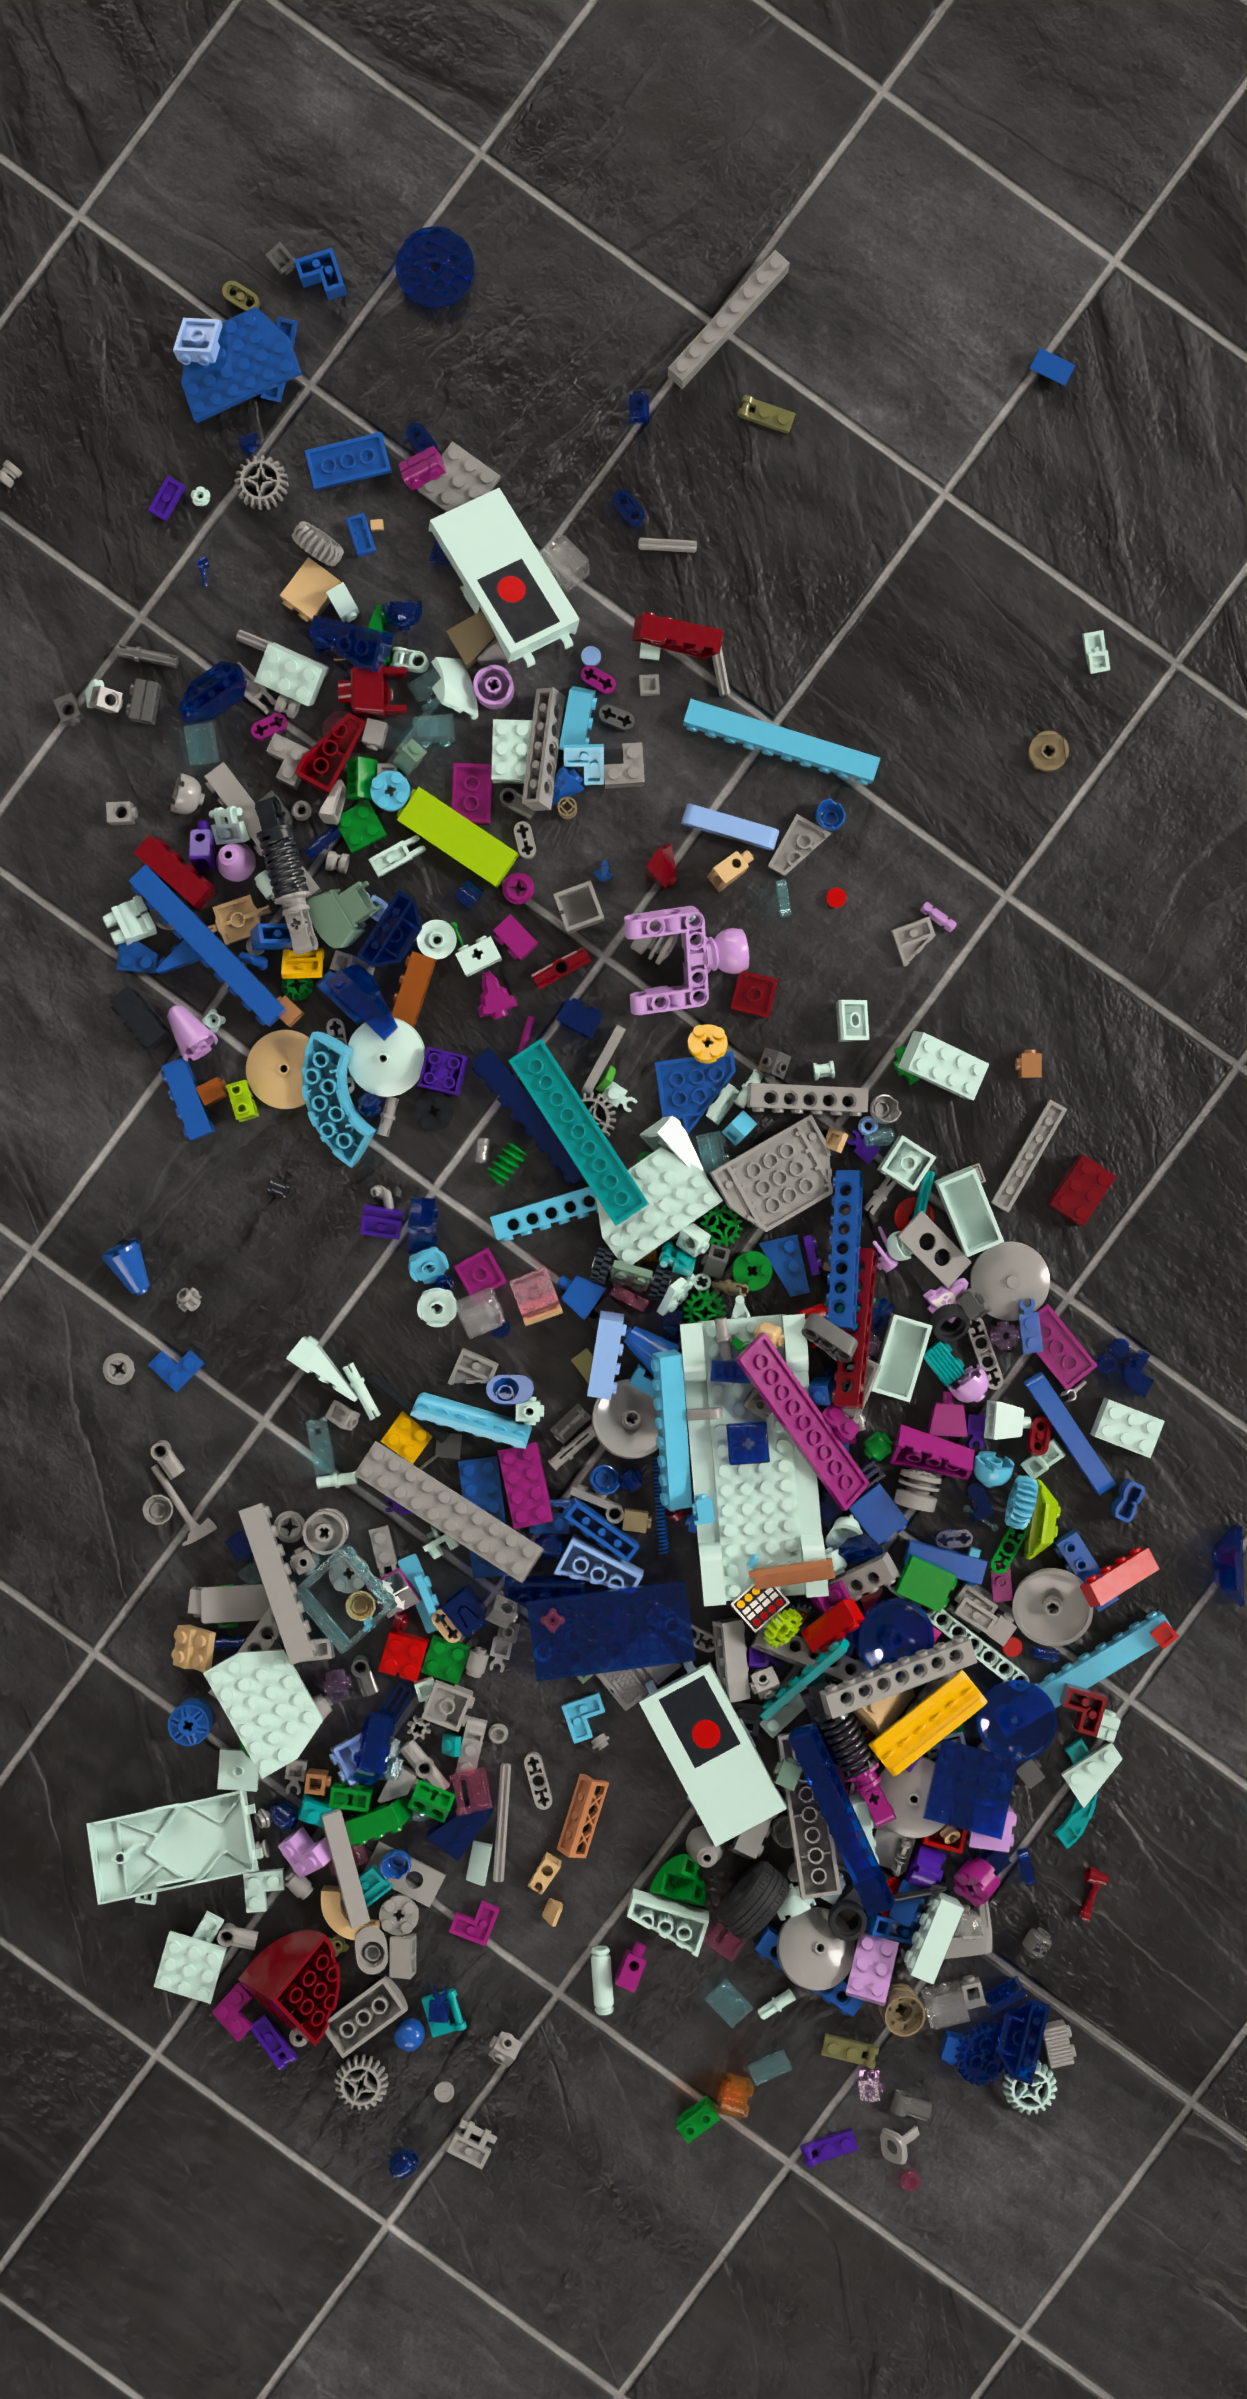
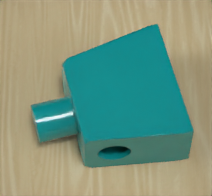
[298,1794,338,1828]

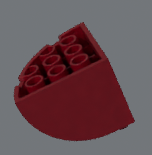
[238,1930,340,2046]

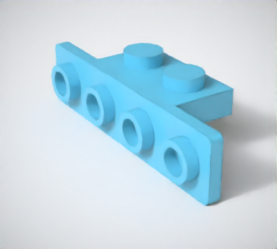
[398,1553,445,1633]

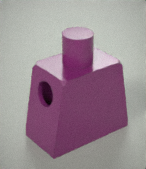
[927,1391,967,1437]
[614,1941,647,1993]

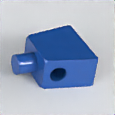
[556,1275,606,1320]

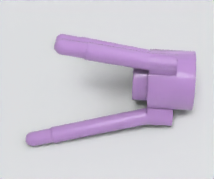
[860,1226,898,1273]

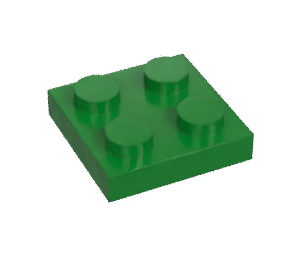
[337,800,387,854]
[421,1633,471,1685]

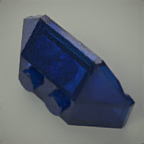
[178,661,247,724]
[356,889,423,968]
[1212,1524,1245,1607]
[996,1998,1051,2085]

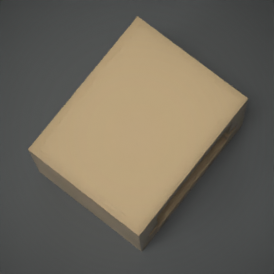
[370,519,384,532]

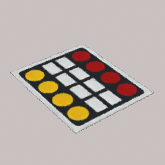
[730,1583,790,1633]

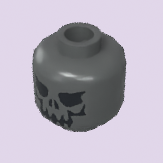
[1022,1927,1052,1959]

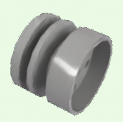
[630,921,678,965]
[893,1468,942,1512]

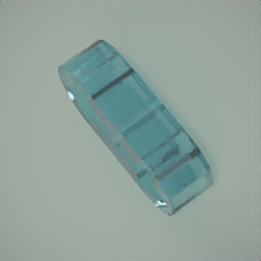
[775,879,791,918]

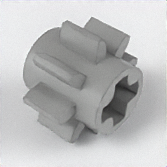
[176,1287,201,1312]
[407,1715,431,1740]

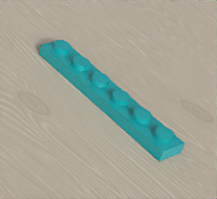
[760,1638,850,1721]

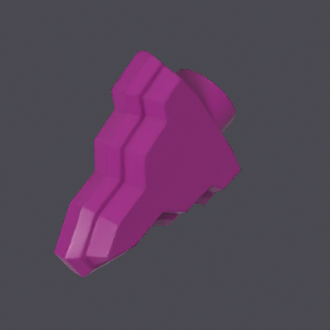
[478,971,518,1020]

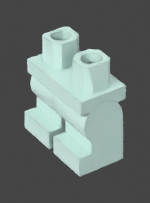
[103,895,157,945]

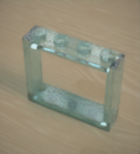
[295,1544,398,1654]

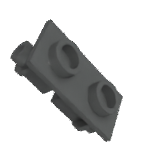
[550,1403,592,1444]

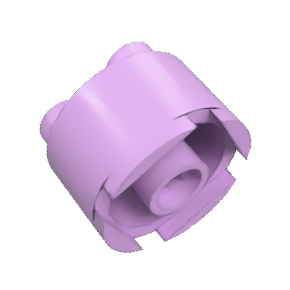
[473,665,514,709]

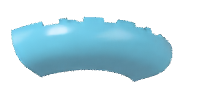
[301,1031,377,1168]

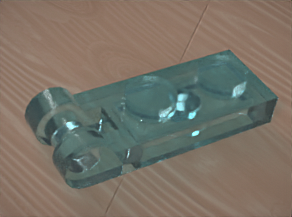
[306,1417,336,1476]

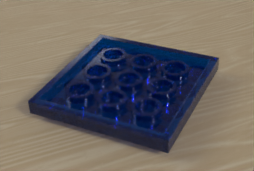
[923,1739,1019,1840]

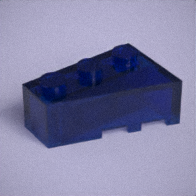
[426,1795,494,1861]

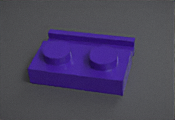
[360,1205,404,1240]

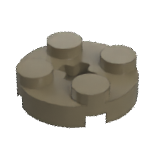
[1028,731,1069,772]

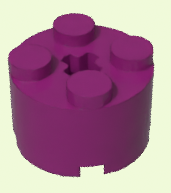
[953,1857,1000,1907]

